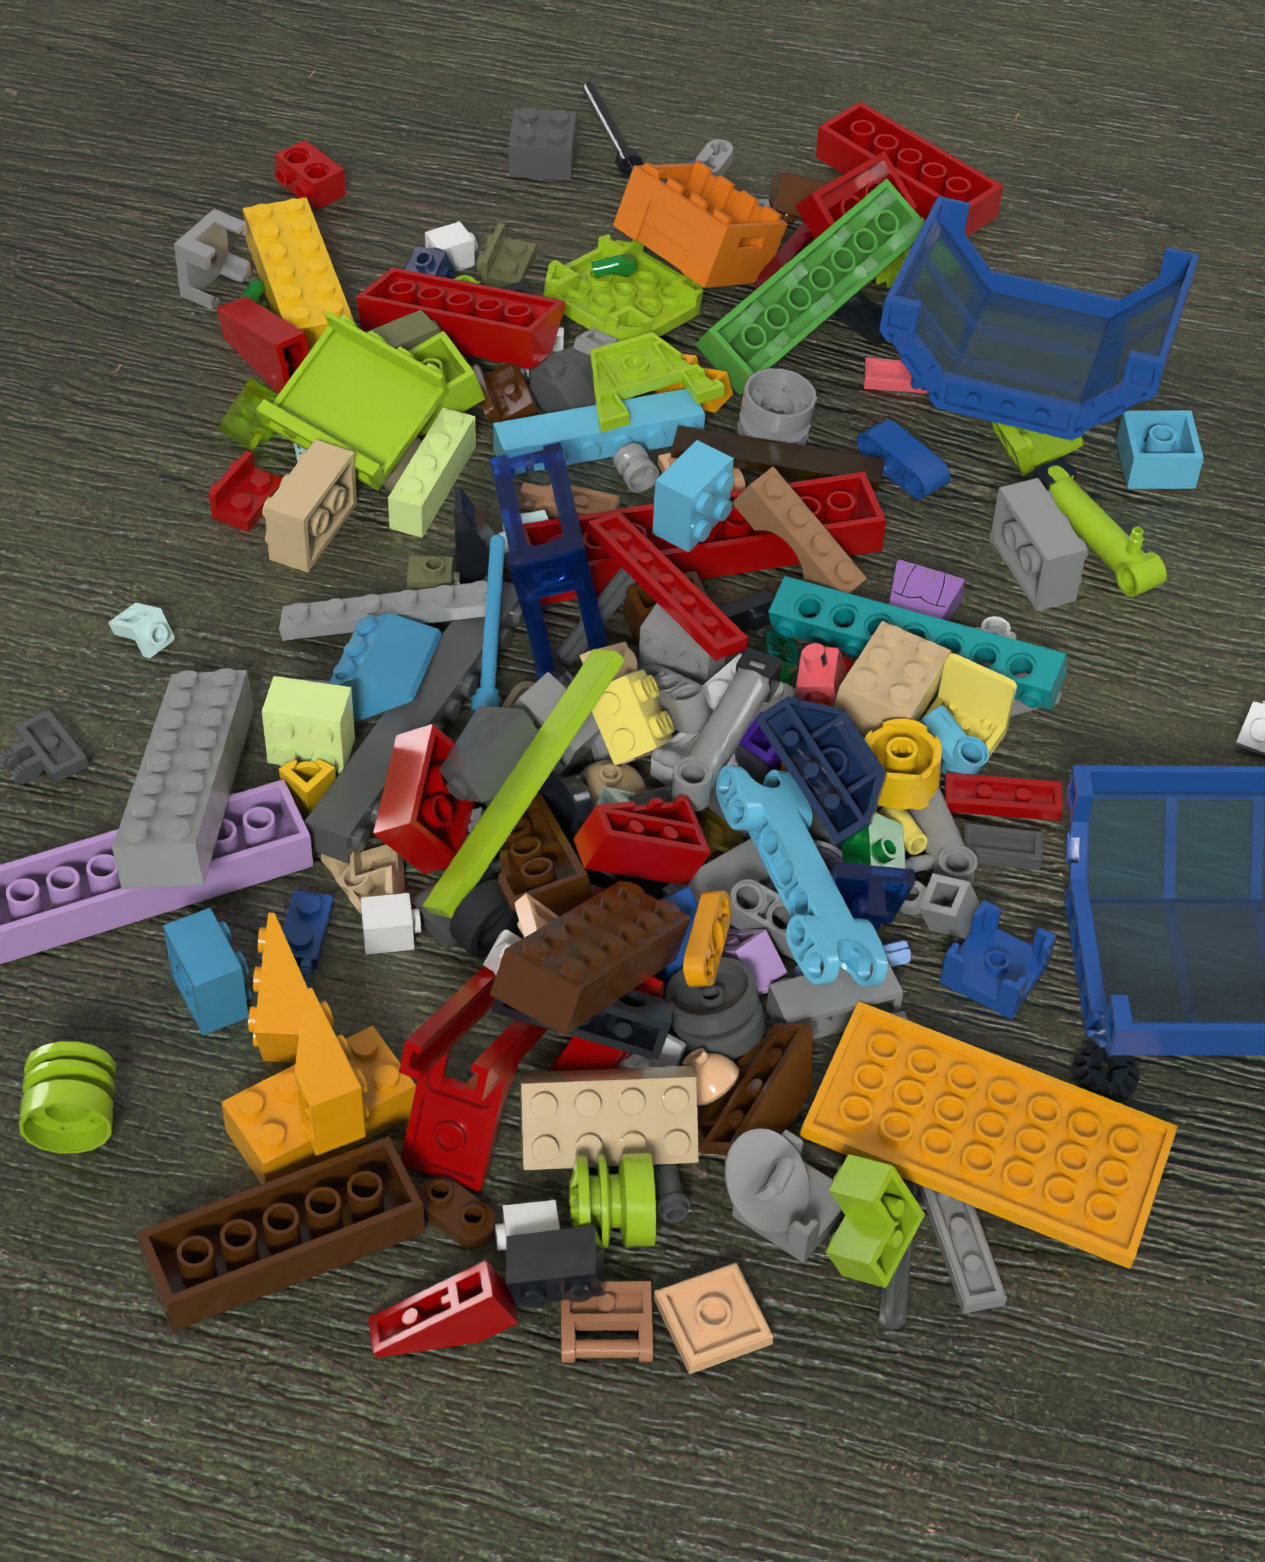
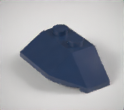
[755,696,887,846]

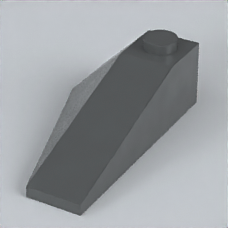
[530,346,596,413]

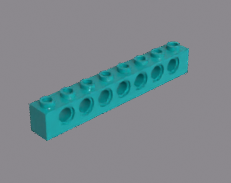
[768,576,1067,710]

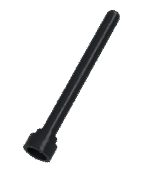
[582,82,643,177]

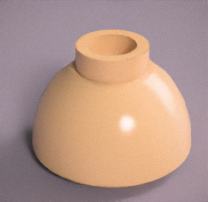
[683,1048,739,1105]

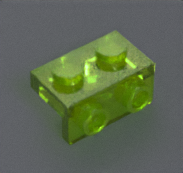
[217,378,278,451]

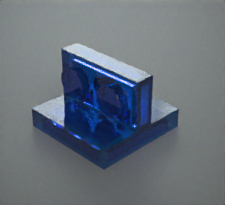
[830,862,915,933]

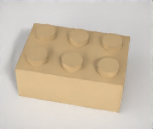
[262,440,357,573]
[834,621,952,735]

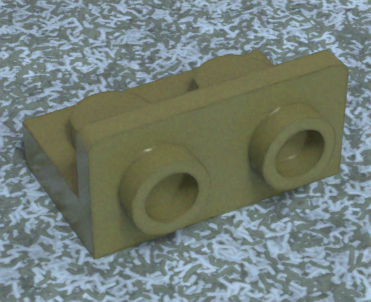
[477,223,537,288]

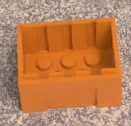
[613,160,788,288]

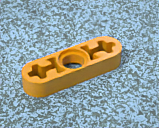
[683,890,732,987]

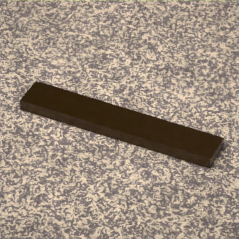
[671,425,885,491]

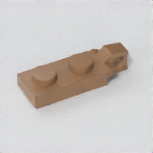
[519,481,620,518]

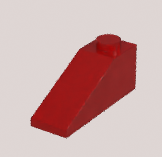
[368,1260,519,1358]

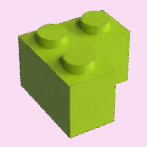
[826,1154,925,1288]

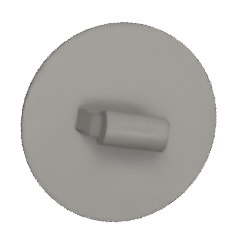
[725,1129,810,1234]

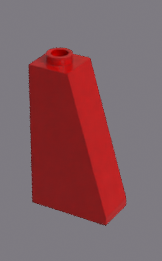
[216,296,309,395]

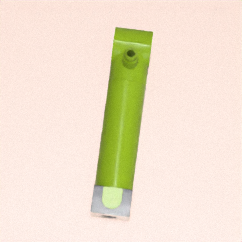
[1032,458,1167,597]

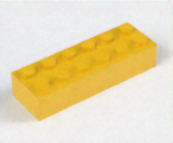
[243,197,354,352]

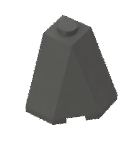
[439,706,565,803]

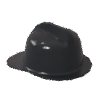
[538,772,595,855]

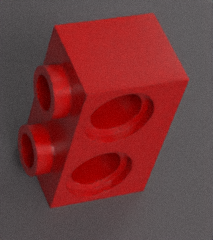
[275,140,346,210]

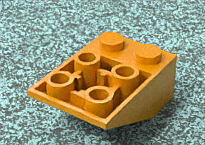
[248,913,308,1063]
[294,988,370,1156]

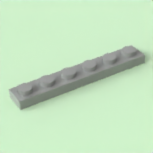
[279,581,503,641]

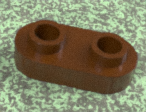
[418,1177,495,1249]

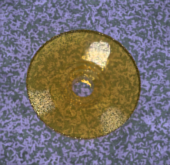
[694,809,747,854]

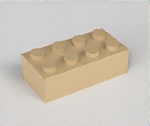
[519,1066,699,1170]

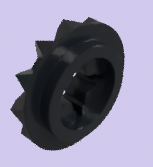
[1072,1045,1140,1102]

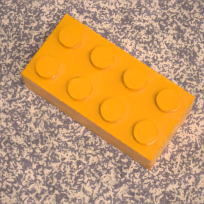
[221,1025,416,1184]

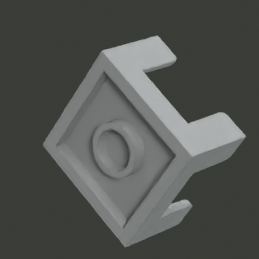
[174,209,251,310]
[732,1129,844,1263]

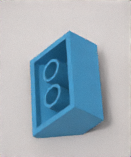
[329,612,442,723]

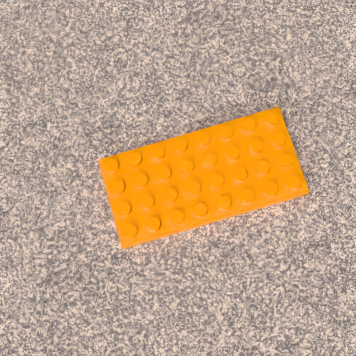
[800,1001,1178,1269]

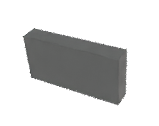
[963,823,1043,871]

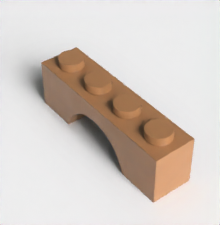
[732,467,867,594]

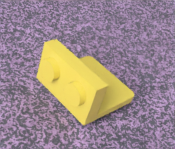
[923,653,1017,759]
[592,669,675,766]

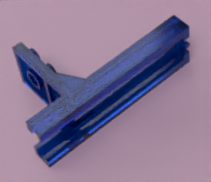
[489,442,608,680]

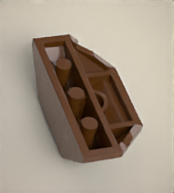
[698,1023,812,1155]

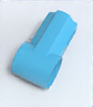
[919,705,989,775]

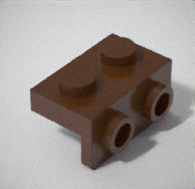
[472,363,539,422]

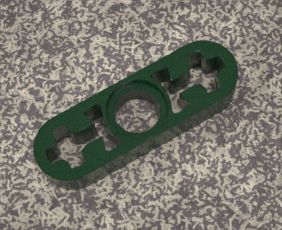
[758,631,799,684]

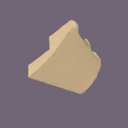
[321,844,405,914]

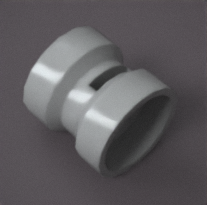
[613,443,659,492]

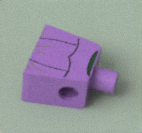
[889,559,965,621]

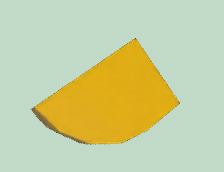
[278,759,336,817]

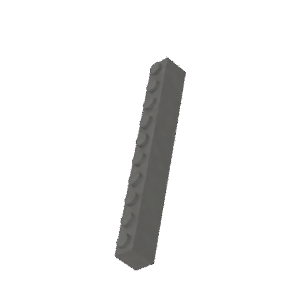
[304,575,529,864]

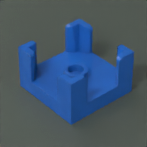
[940,900,1056,1020]

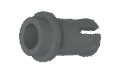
[654,1164,691,1223]

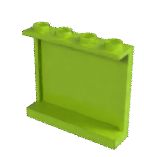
[256,311,448,491]

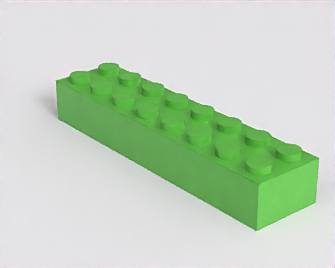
[695,179,925,395]

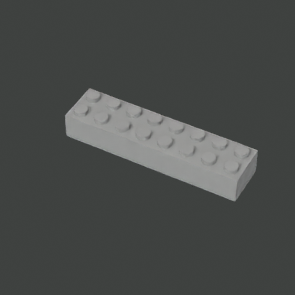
[112,668,254,889]

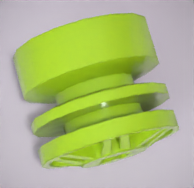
[19,1041,116,1153]
[569,1153,656,1249]

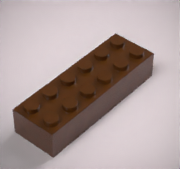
[490,881,691,1035]
[137,1136,425,1333]

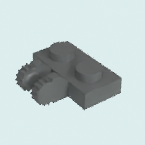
[0,710,88,785]

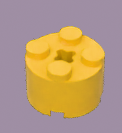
[864,719,942,810]

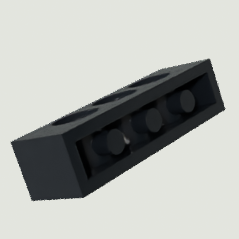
[492,990,672,1061]

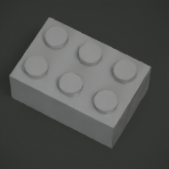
[990,478,1088,611]

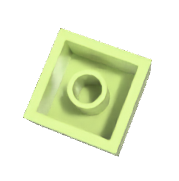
[262,676,355,774]

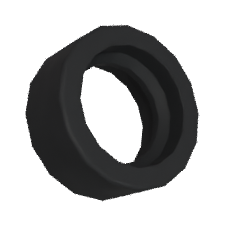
[449,879,520,959]

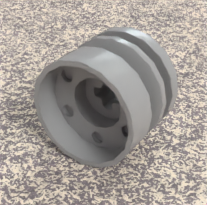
[736,368,817,446]

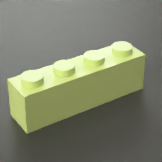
[388,408,476,538]

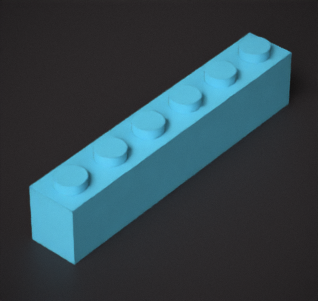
[493,389,705,477]

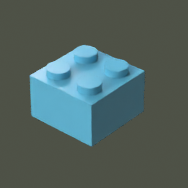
[1116,410,1204,489]
[653,440,735,552]

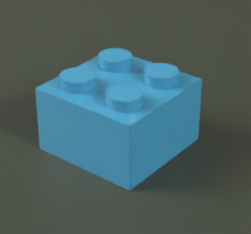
[163,908,252,1036]

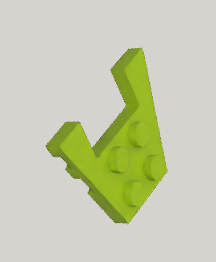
[590,332,725,433]

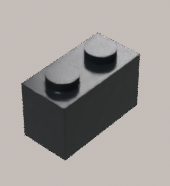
[506,1225,605,1307]

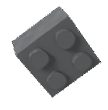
[508,108,576,181]

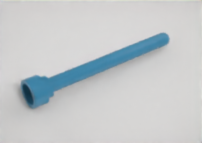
[471,535,505,713]

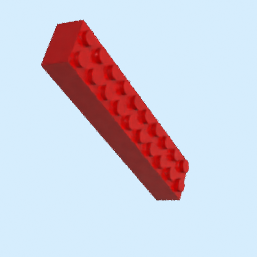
[518,471,886,606]

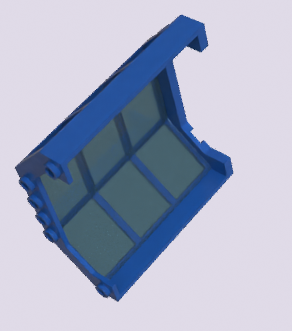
[879,196,1200,440]
[1064,765,1265,1056]

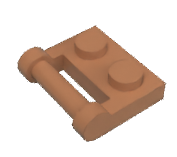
[561,1281,653,1363]

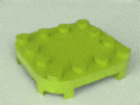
[543,234,704,341]

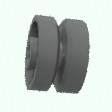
[665,957,766,1060]

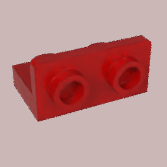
[208,450,283,532]

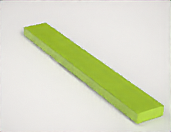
[422,649,625,918]

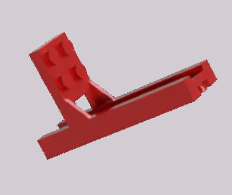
[399,966,548,1192]

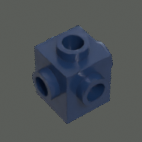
[405,246,455,279]

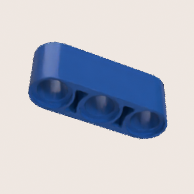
[857,419,950,500]

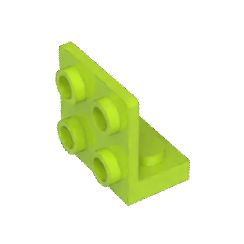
[990,421,1084,477]

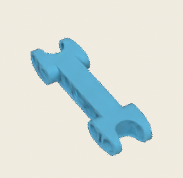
[716,765,888,987]

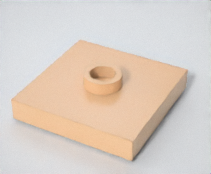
[654,1262,773,1374]

